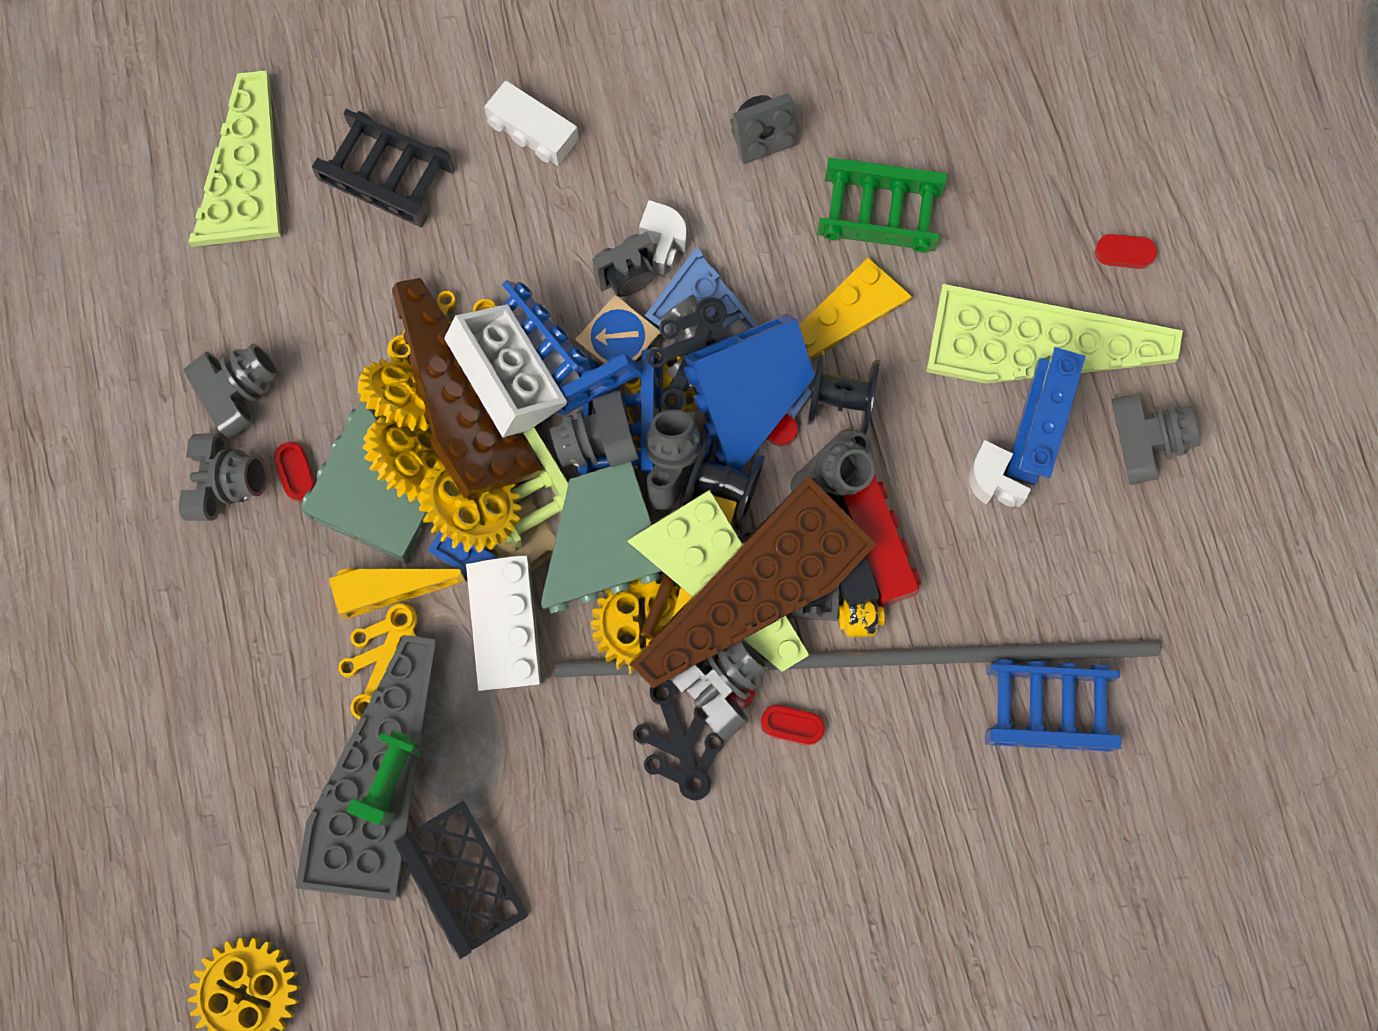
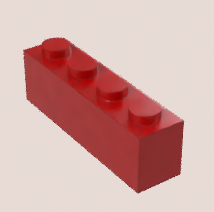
[839,474,921,607]

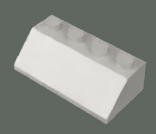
[444,304,567,437]
[466,556,542,691]

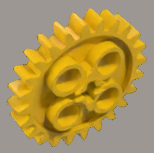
[357,358,430,431]
[362,416,449,504]
[417,460,521,552]
[591,579,679,674]
[188,938,300,1031]

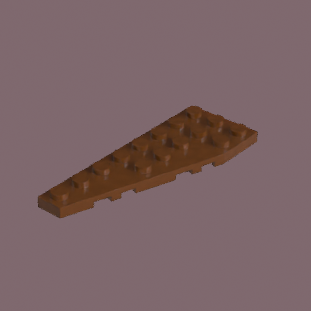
[392,278,544,499]

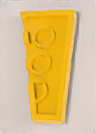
[799,258,912,360]

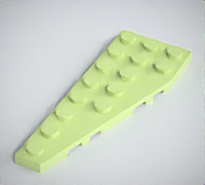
[926,284,1183,384]

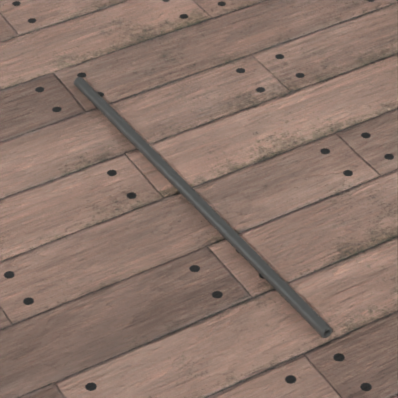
[555,640,1160,677]

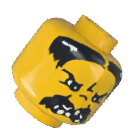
[838,599,885,638]

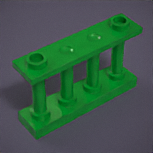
[817,157,947,253]
[346,730,422,826]

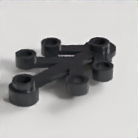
[646,297,727,410]
[633,680,724,801]

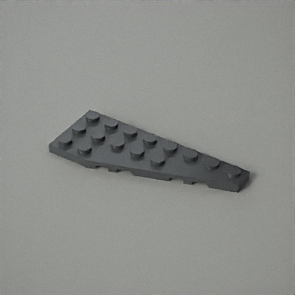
[295,635,436,901]

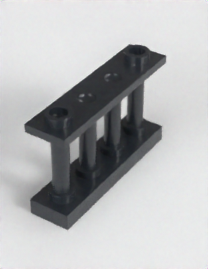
[312,109,455,228]

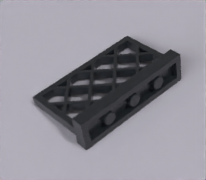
[392,801,528,959]

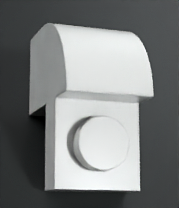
[639,200,686,275]
[969,440,1031,507]

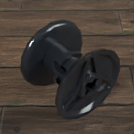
[807,350,880,435]
[682,436,765,529]

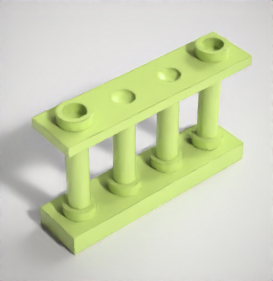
[505,427,568,550]

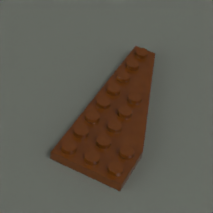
[628,476,876,688]

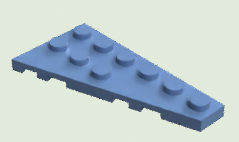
[644,247,811,419]

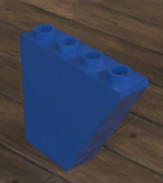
[684,314,815,471]

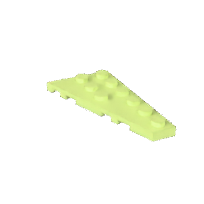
[188,70,281,247]
[626,490,809,672]

